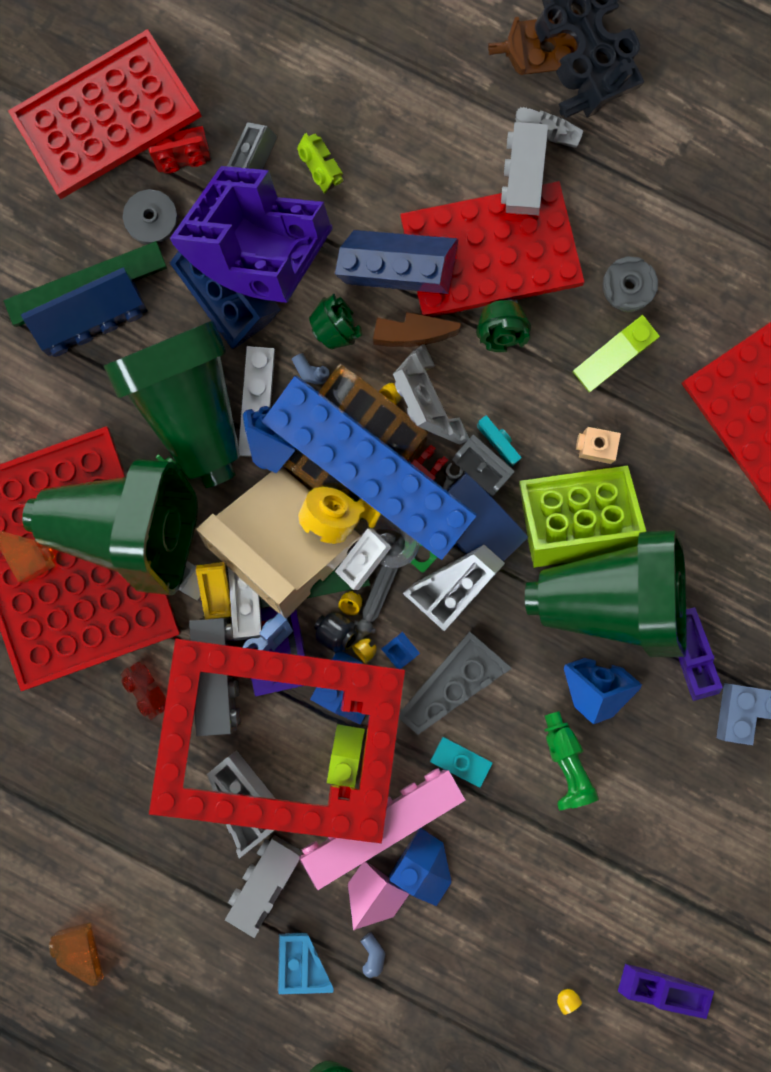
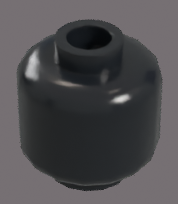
[314,612,357,653]

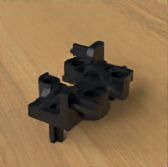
[535,0,644,118]

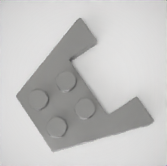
[393,344,470,445]

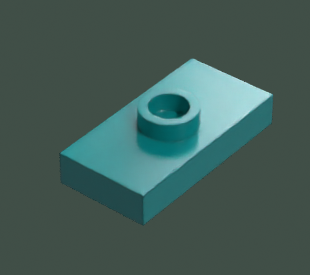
[477,415,522,467]
[430,736,492,788]

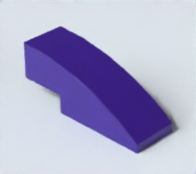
[678,607,723,701]
[618,964,714,1019]

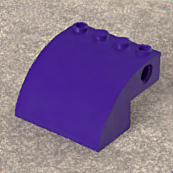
[170,166,333,303]

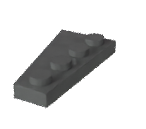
[399,632,512,735]

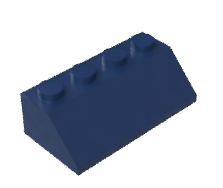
[335,230,458,294]
[170,251,281,349]
[21,267,148,357]

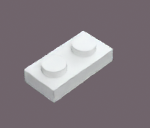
[335,529,391,590]

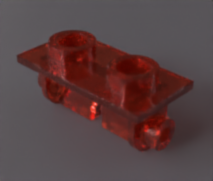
[121,662,166,720]

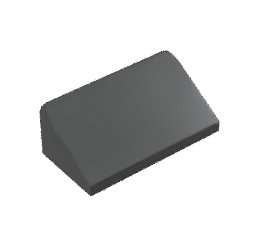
[227,122,277,170]

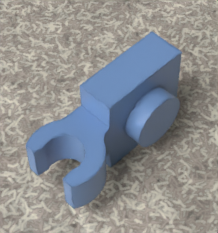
[243,613,293,651]

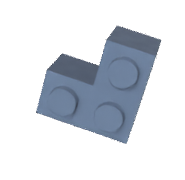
[716,683,771,745]

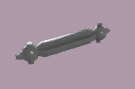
[354,537,408,640]

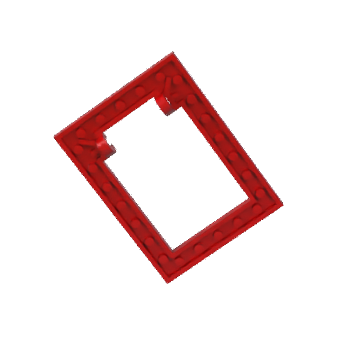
[149,639,405,844]

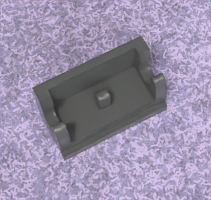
[452,434,515,497]

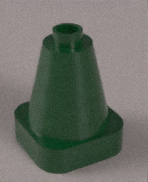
[104,320,240,488]
[22,459,198,595]
[525,530,687,657]

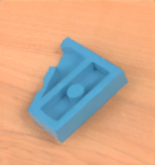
[278,933,333,994]

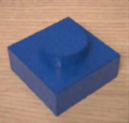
[381,632,420,669]

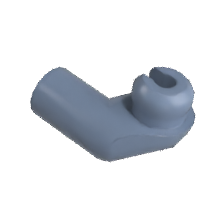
[291,353,330,385]
[360,932,385,978]

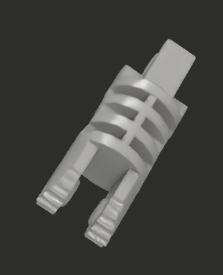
[515,107,583,148]

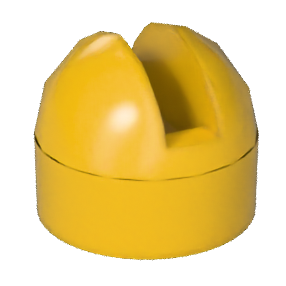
[378,383,402,407]
[338,591,362,615]
[352,638,377,663]
[557,989,582,1015]

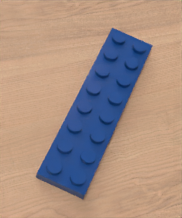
[262,376,477,560]

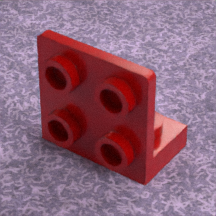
[149,126,211,173]

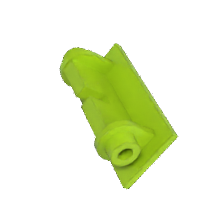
[297,133,344,194]

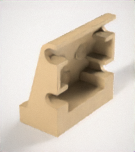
[196,467,362,619]

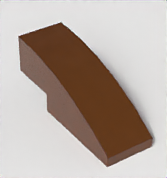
[373,312,461,347]

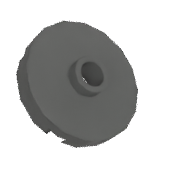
[123,189,178,244]
[602,256,658,312]

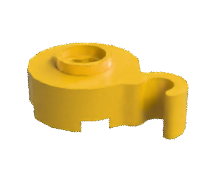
[298,487,381,544]

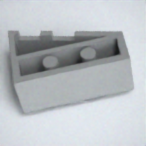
[501,122,548,215]
[403,545,505,631]
[207,750,275,859]
[225,835,303,938]

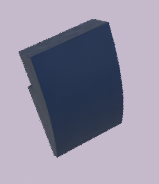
[447,473,528,561]

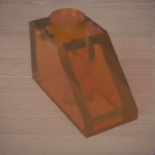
[0,531,55,583]
[49,922,104,986]

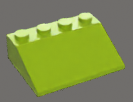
[519,466,646,568]

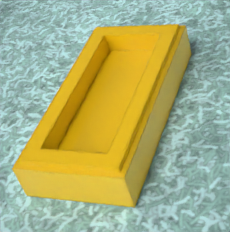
[196,562,231,620]

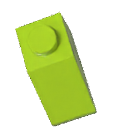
[327,724,365,788]

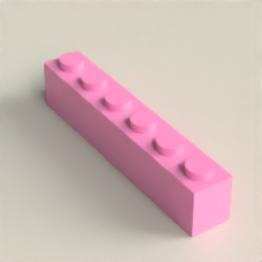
[299,768,465,890]

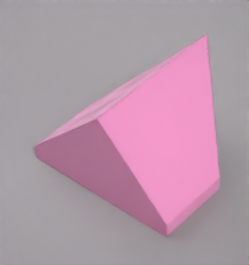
[348,861,409,930]

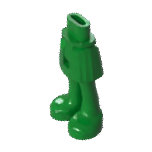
[544,711,599,811]

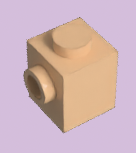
[576,427,621,464]

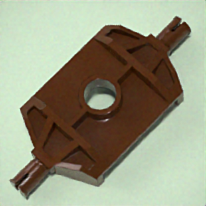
[488,10,609,75]

